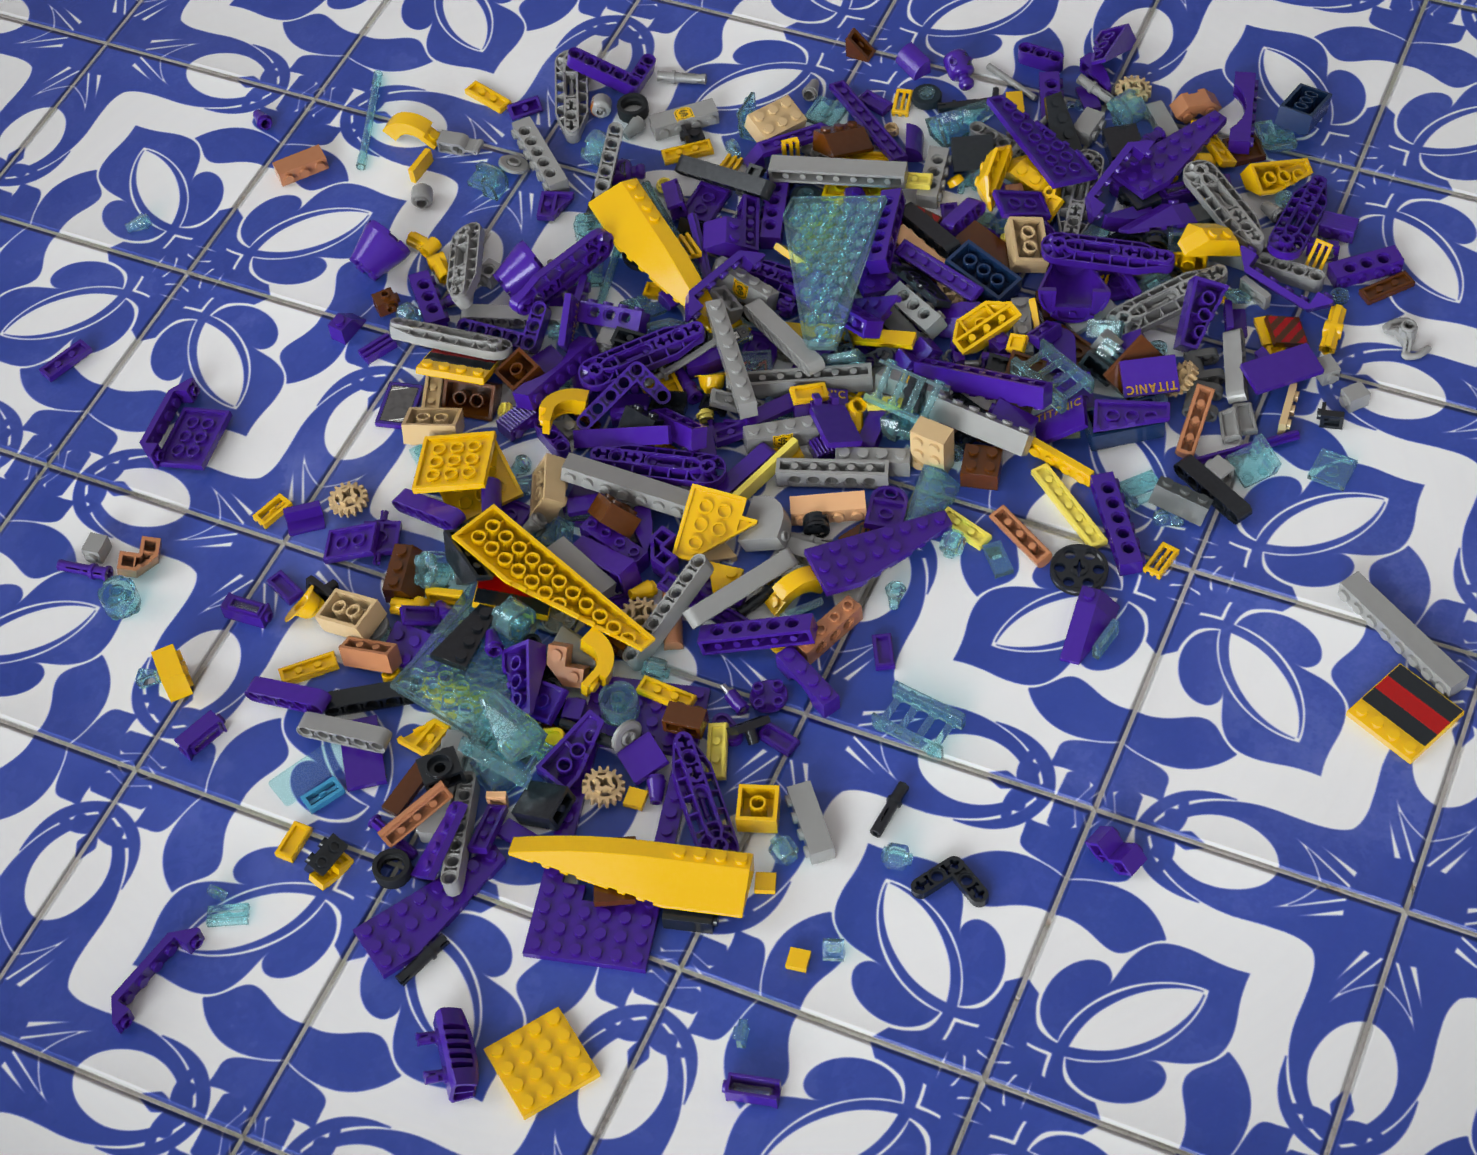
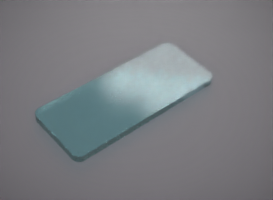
[268,742,344,806]

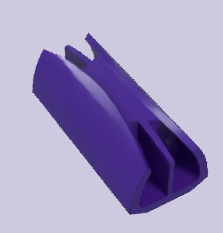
[415,1007,479,1103]

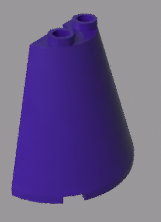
[1038,264,1111,323]

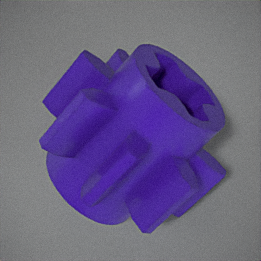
[776,296,798,318]

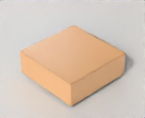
[486,791,509,808]

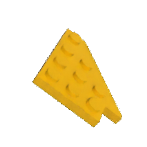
[672,483,758,561]

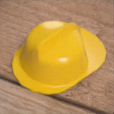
[695,371,726,394]
[284,585,324,622]

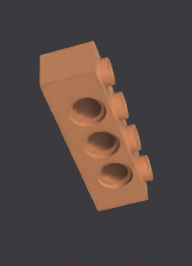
[793,595,863,665]

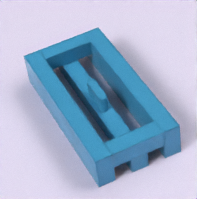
[300,776,346,814]

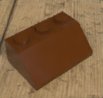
[813,121,874,158]
[1103,334,1163,400]
[441,378,503,421]
[382,543,435,603]

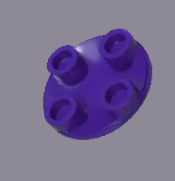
[749,679,789,713]

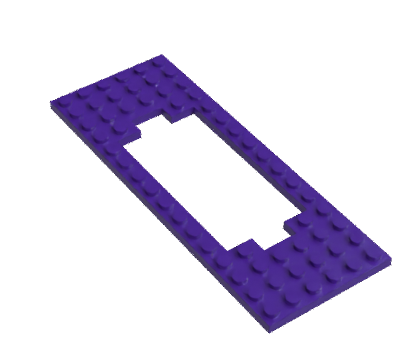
[522,676,711,974]

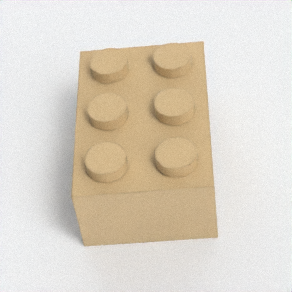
[744,95,807,143]
[1004,216,1049,273]
[401,407,465,445]
[910,416,954,479]
[529,453,568,524]
[314,588,387,639]

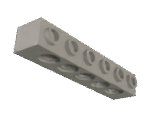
[511,116,570,192]
[775,458,890,489]

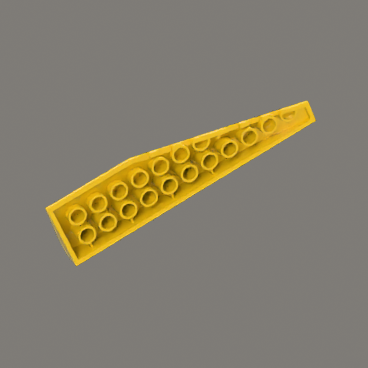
[588,178,713,333]

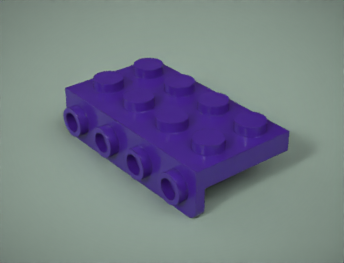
[386,620,455,683]

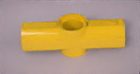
[1319,304,1347,355]

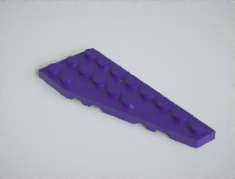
[1112,110,1227,200]
[804,510,952,597]
[353,844,506,979]

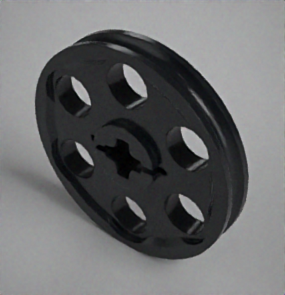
[1050,544,1109,596]

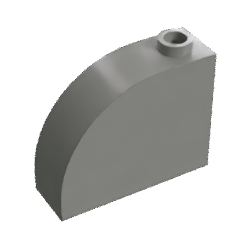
[737,495,792,552]

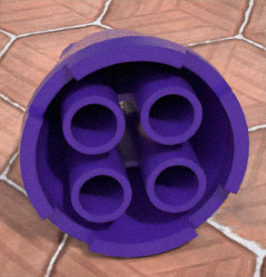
[349,220,411,282]
[492,240,544,298]

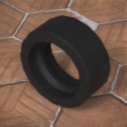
[617,93,649,123]
[372,848,413,889]

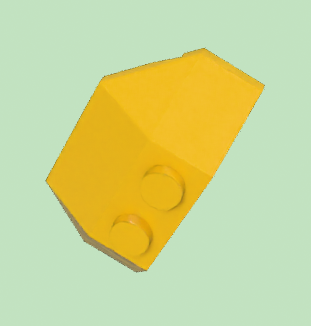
[975,144,1013,212]
[1005,155,1062,198]
[1177,223,1241,256]
[952,301,1022,355]

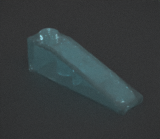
[925,99,994,148]
[905,464,960,521]
[478,689,547,764]

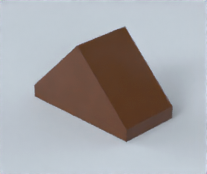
[845,28,876,62]

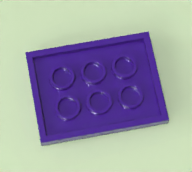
[160,407,233,470]

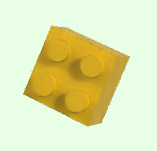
[151,644,194,702]
[735,784,781,833]

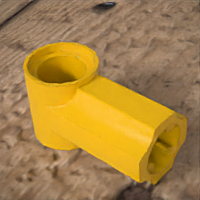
[406,231,442,258]
[426,251,448,285]
[845,397,867,434]
[389,596,430,615]

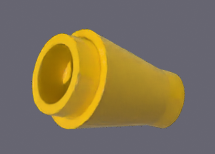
[628,580,658,600]

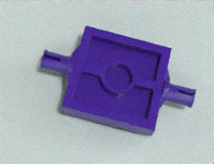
[364,510,402,566]

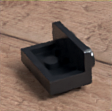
[648,391,688,416]
[304,833,348,877]

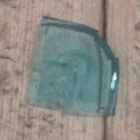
[1254,120,1298,152]
[467,161,509,201]
[880,410,927,442]

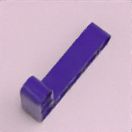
[567,47,656,94]
[456,301,552,354]
[576,361,671,430]

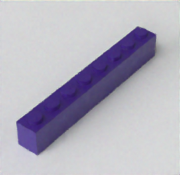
[914,357,1053,410]

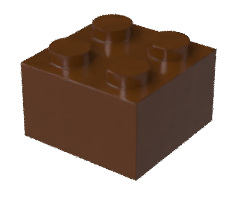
[493,347,545,392]
[960,443,1003,491]
[587,493,641,539]

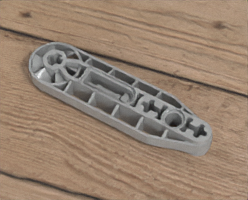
[555,50,589,144]
[1057,149,1104,235]
[1183,160,1265,255]
[446,222,485,310]
[1106,264,1228,339]
[389,317,513,360]

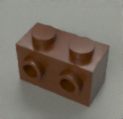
[662,701,709,740]

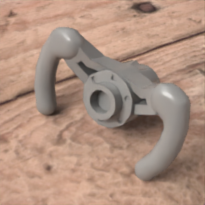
[1382,317,1431,360]

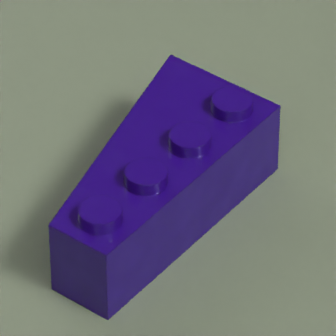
[1173,275,1230,353]
[573,535,643,600]

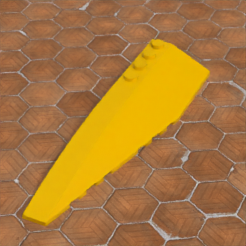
[451,504,656,652]
[508,836,754,918]

